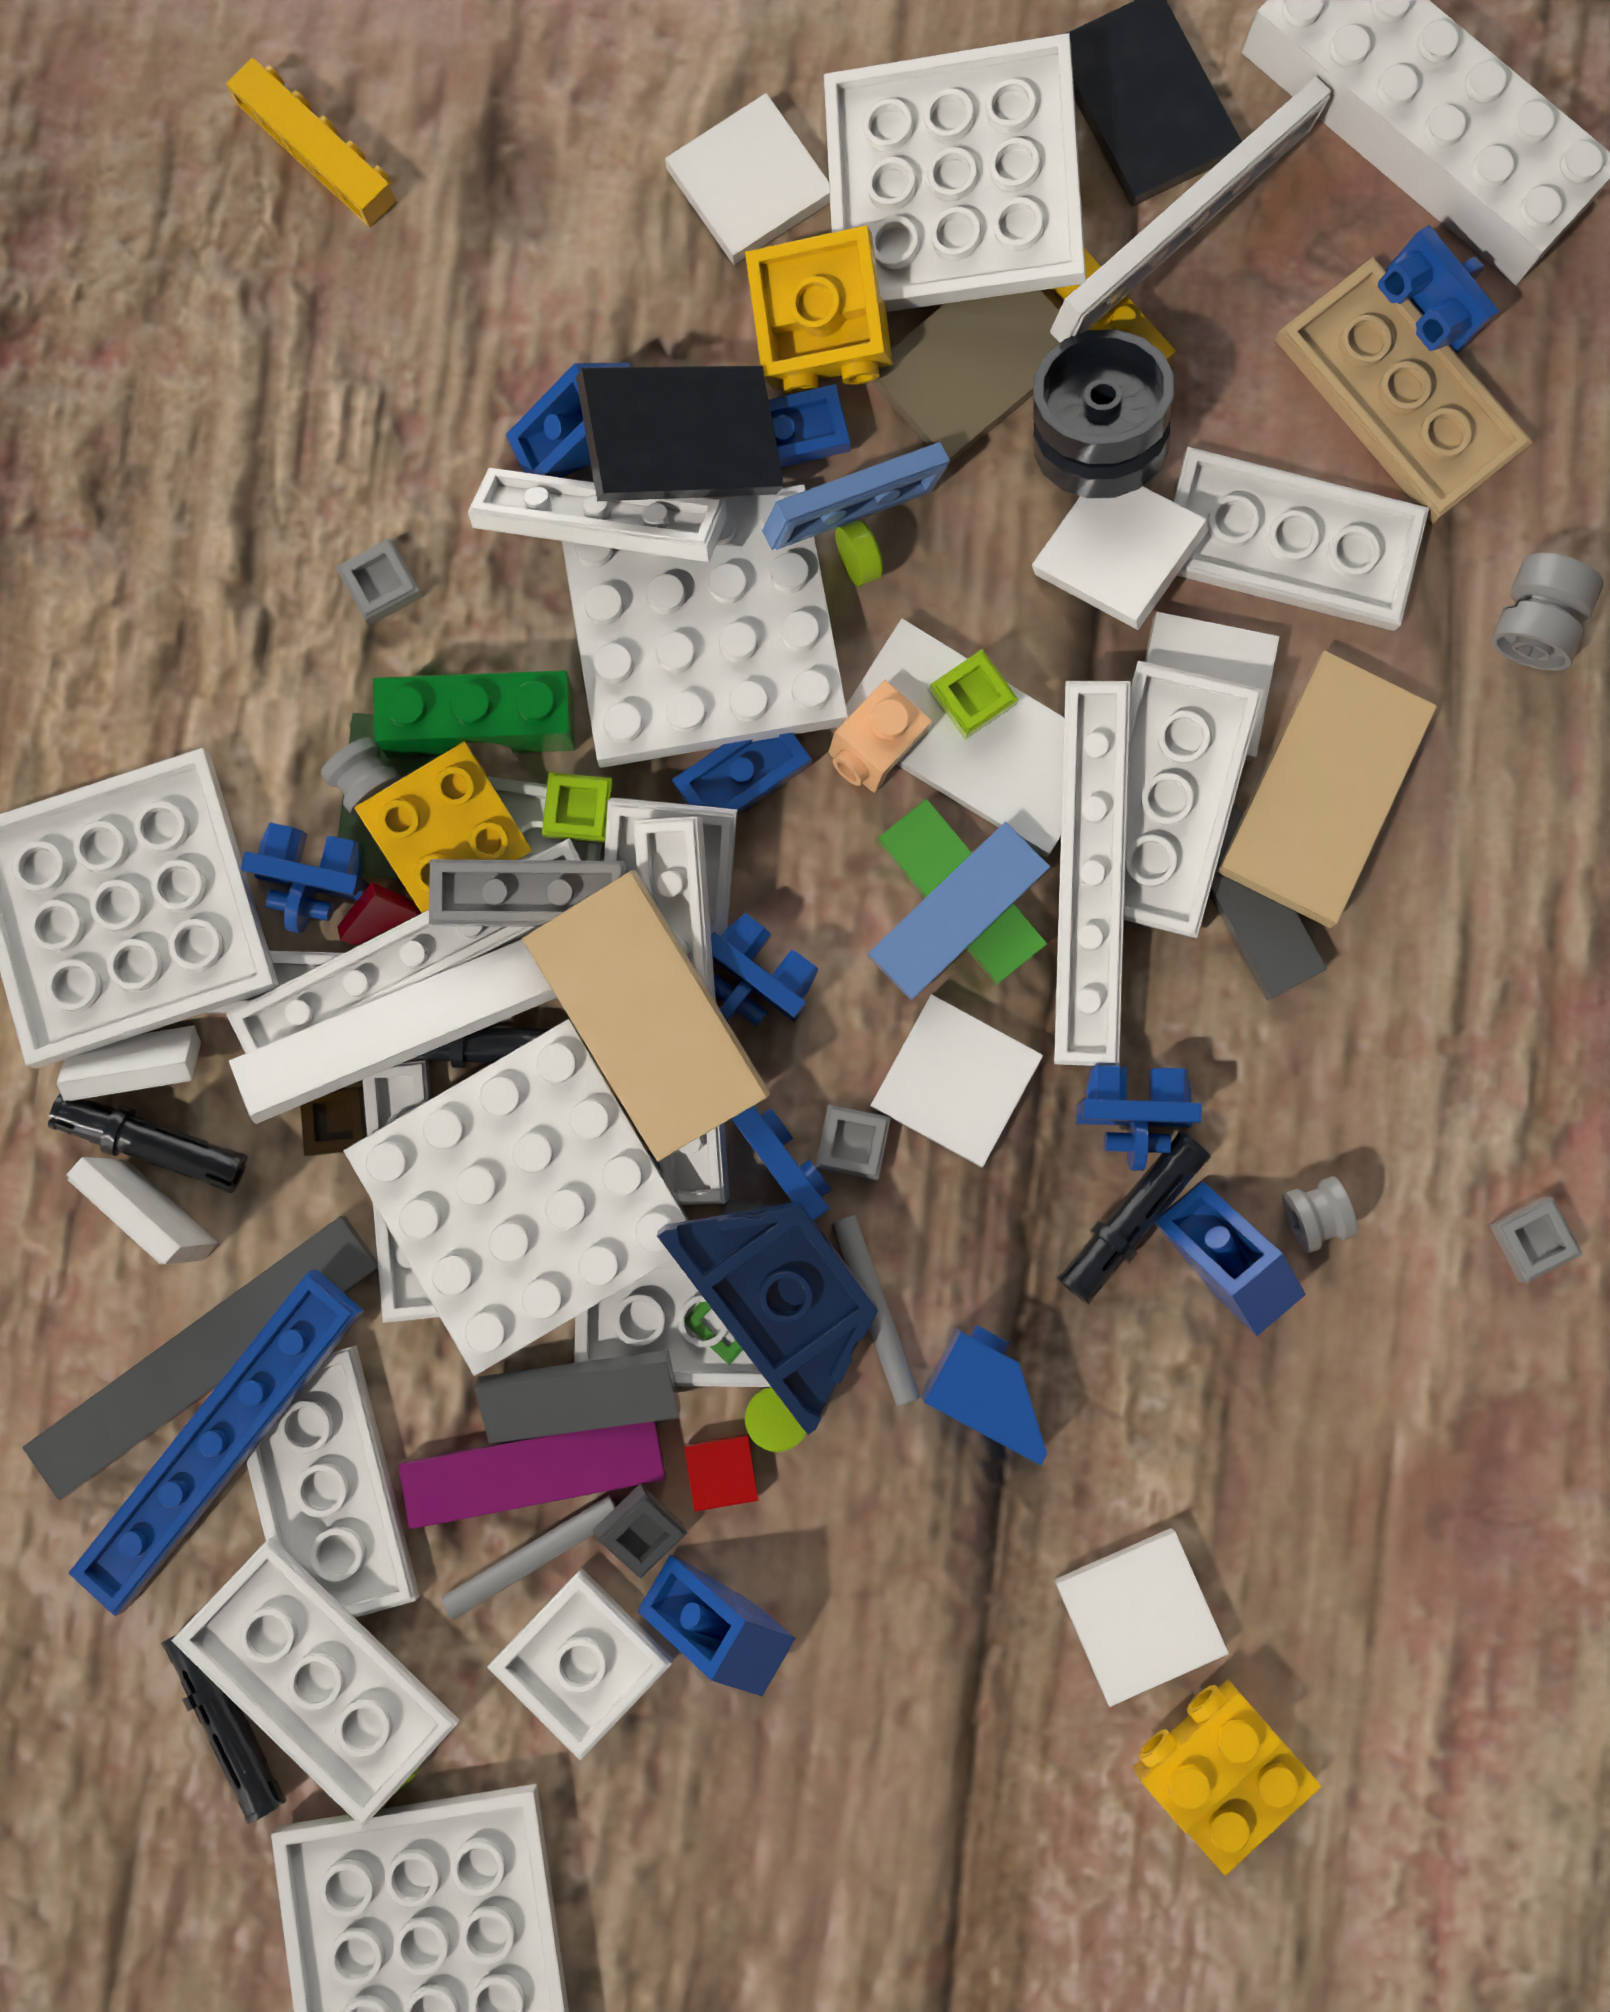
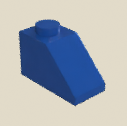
[506,363,630,478]
[1155,1181,1306,1336]
[921,1325,1047,1465]
[637,1554,796,1696]

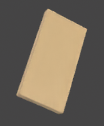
[1274,257,1533,525]
[1216,650,1437,928]
[521,870,770,1162]

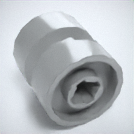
[1491,553,1604,671]

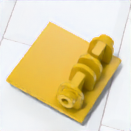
[354,741,533,913]

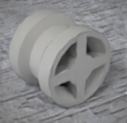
[321,737,402,816]
[1282,1176,1358,1253]

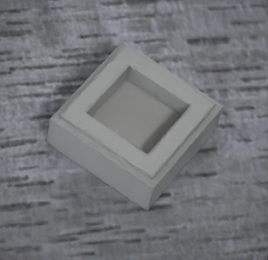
[336,537,424,626]
[815,1104,891,1180]
[1489,1197,1583,1283]

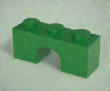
[373,670,575,758]

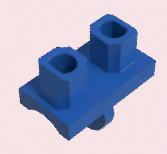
[1378,225,1500,353]
[240,822,369,934]
[711,913,818,1027]
[1076,1066,1202,1171]

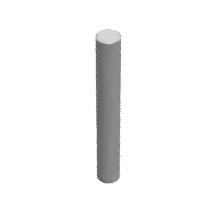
[832,1215,920,1406]
[442,1495,618,1620]

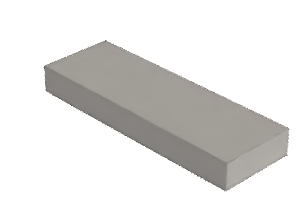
[429,859,626,927]

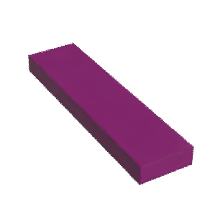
[398,1421,667,1530]

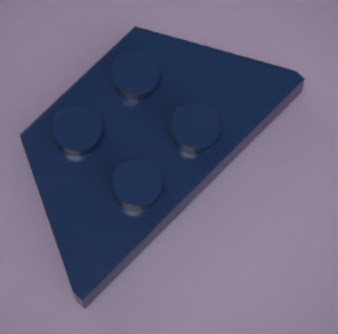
[657,1202,878,1435]

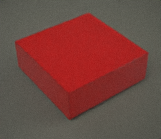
[684,1434,759,1512]

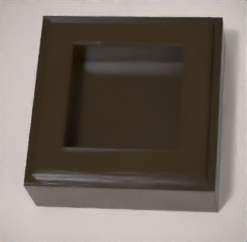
[300,1086,367,1156]

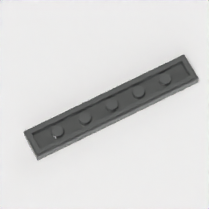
[22,1216,378,1500]

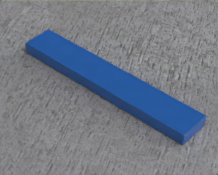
[68,1269,364,1616]

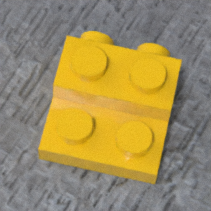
[745,225,893,395]
[1132,1679,1322,1876]

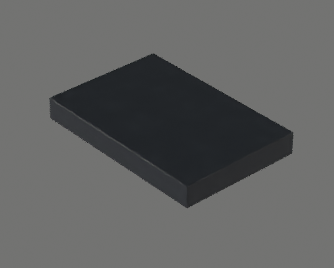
[1065,0,1242,207]
[576,366,784,502]

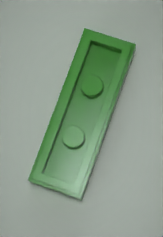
[877,798,1047,986]

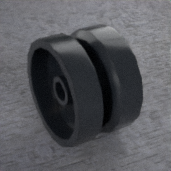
[1033,330,1174,498]

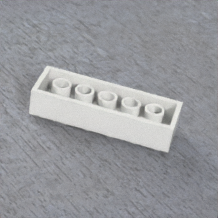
[1241,0,1610,286]

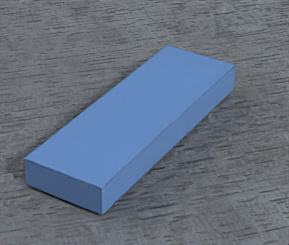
[762,442,950,550]
[867,821,1050,1001]

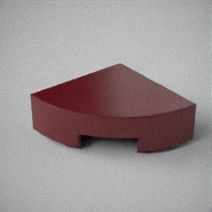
[337,882,422,945]

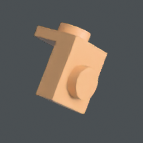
[829,680,932,793]

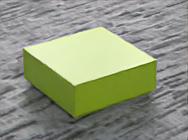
[929,649,1019,740]
[542,772,614,844]

